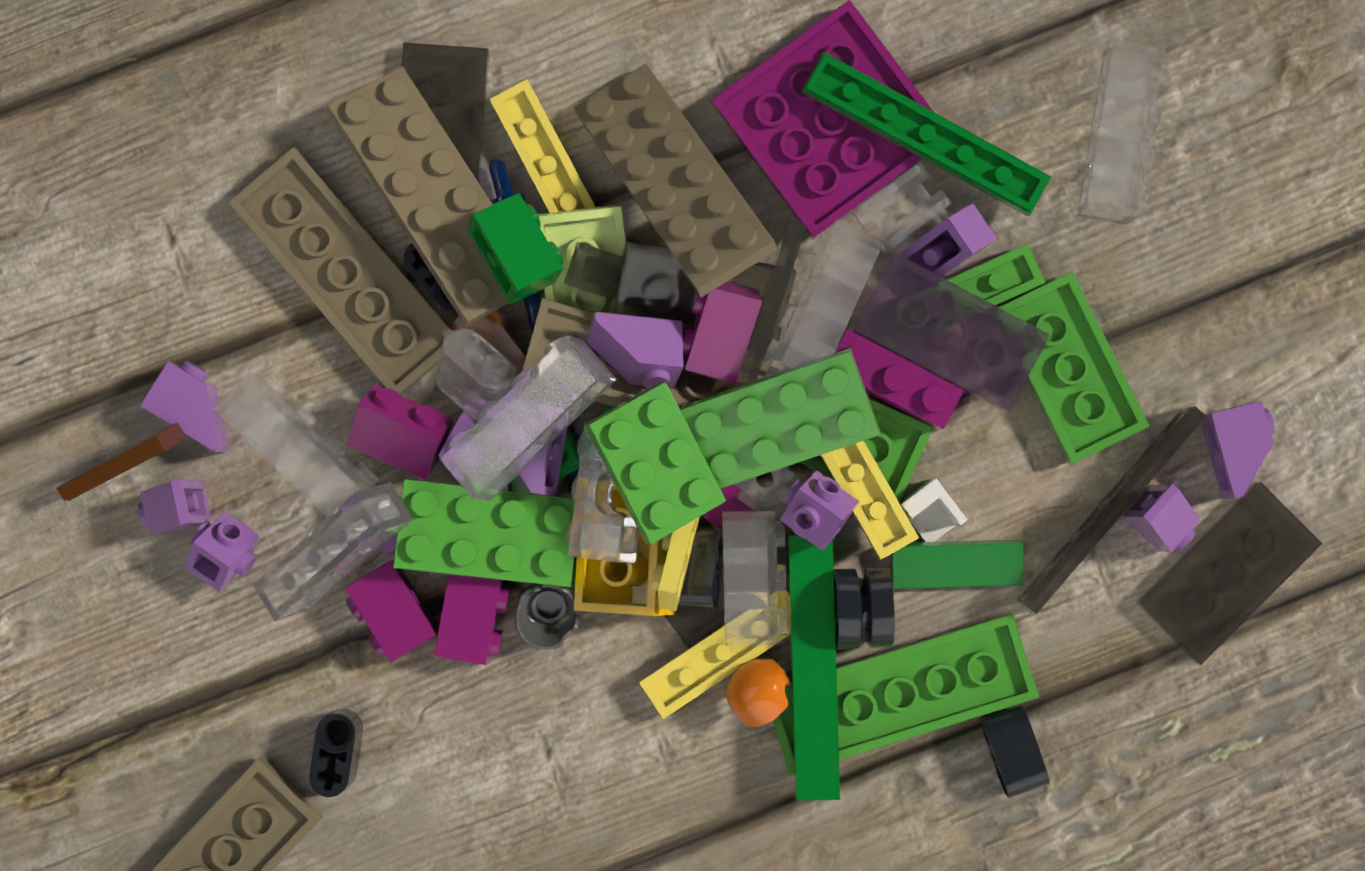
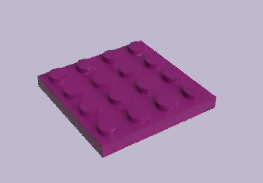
[712,0,934,240]

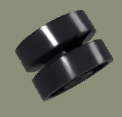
[833,567,895,649]

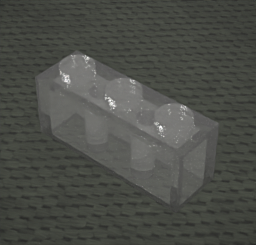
[722,511,787,645]

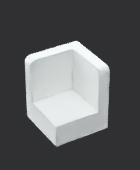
[899,478,967,542]

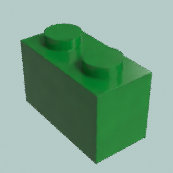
[466,193,563,305]

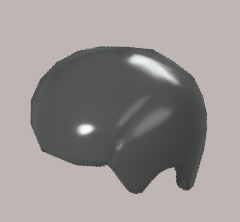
[515,584,580,650]

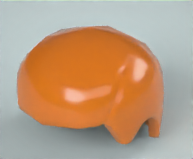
[726,658,791,727]

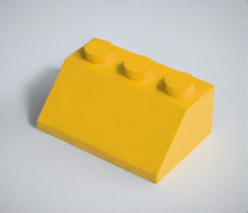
[574,480,675,616]

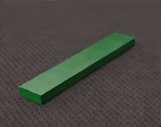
[802,52,1052,217]
[788,535,840,801]

